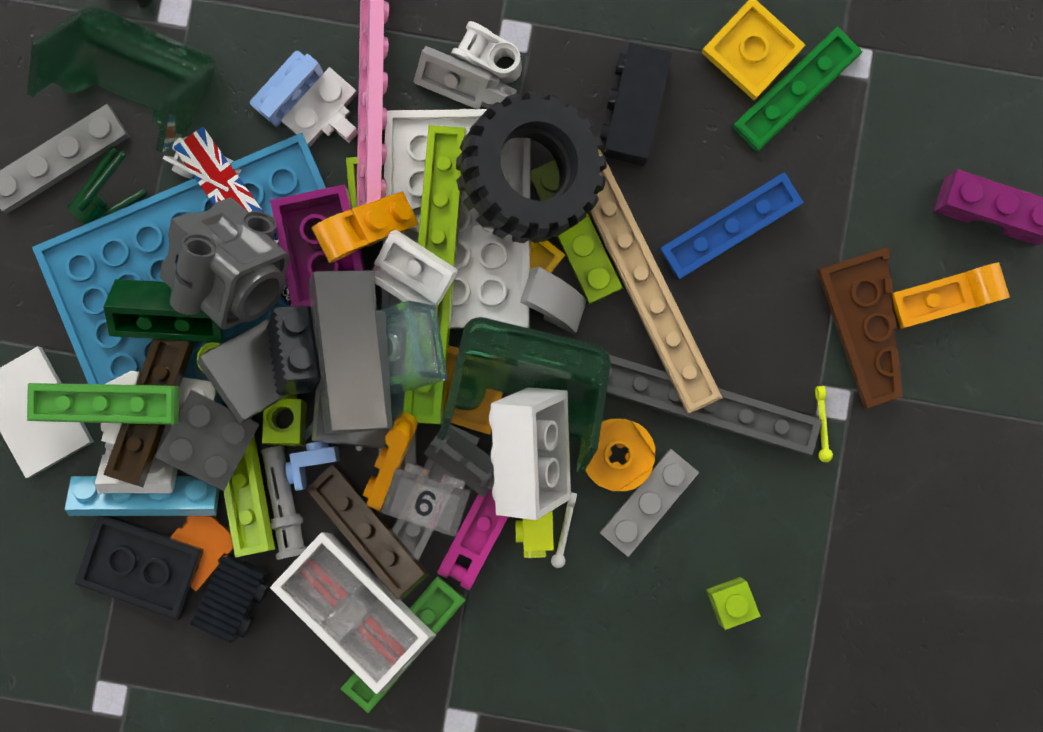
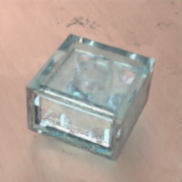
[378,300,448,396]

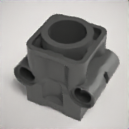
[160,197,290,330]

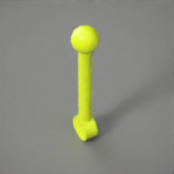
[815,386,833,463]

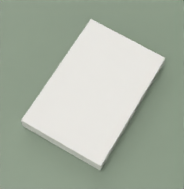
[0,347,94,478]

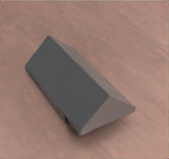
[308,271,392,435]

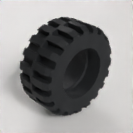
[456,92,607,244]

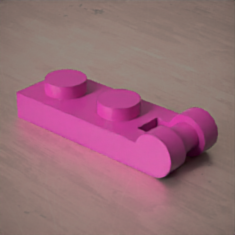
[437,487,508,591]

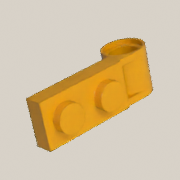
[312,191,419,263]
[891,262,1010,329]

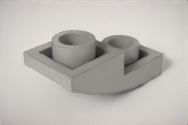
[520,267,587,334]

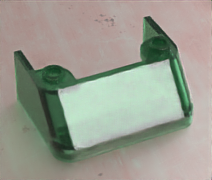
[26,7,215,153]
[437,317,611,473]

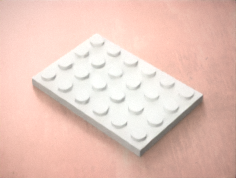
[382,109,531,329]

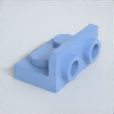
[250,51,324,128]

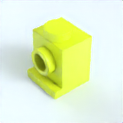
[515,510,554,558]

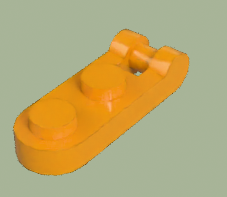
[363,413,418,511]

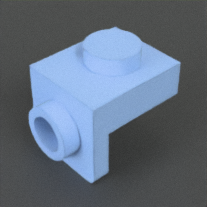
[285,442,341,491]

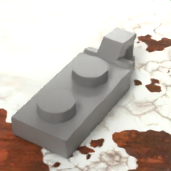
[413,46,517,109]

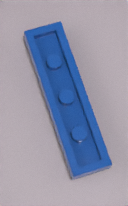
[659,172,804,281]

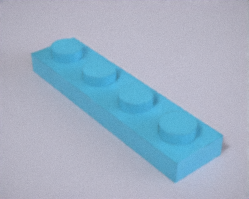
[65,476,220,516]

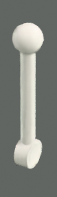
[551,492,577,568]

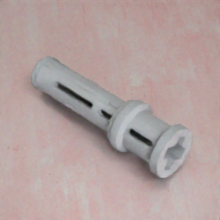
[260,445,307,560]

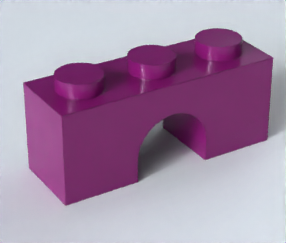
[934,169,1043,246]

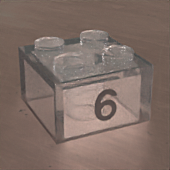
[381,462,471,537]

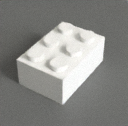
[489,387,571,520]

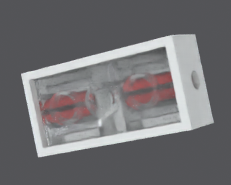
[270,532,436,694]

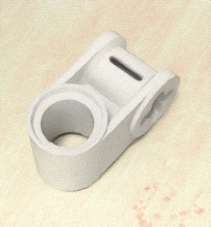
[451,21,522,84]

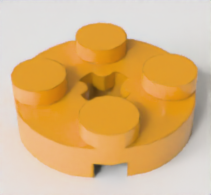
[582,419,655,491]

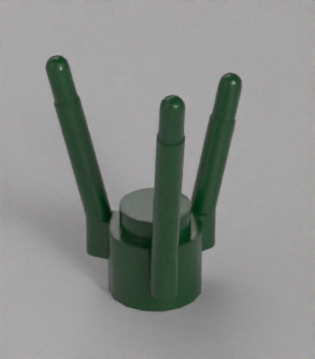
[67,147,147,225]

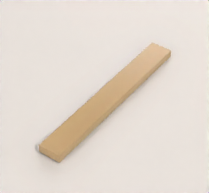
[589,149,723,415]

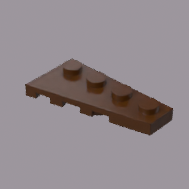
[817,246,903,409]

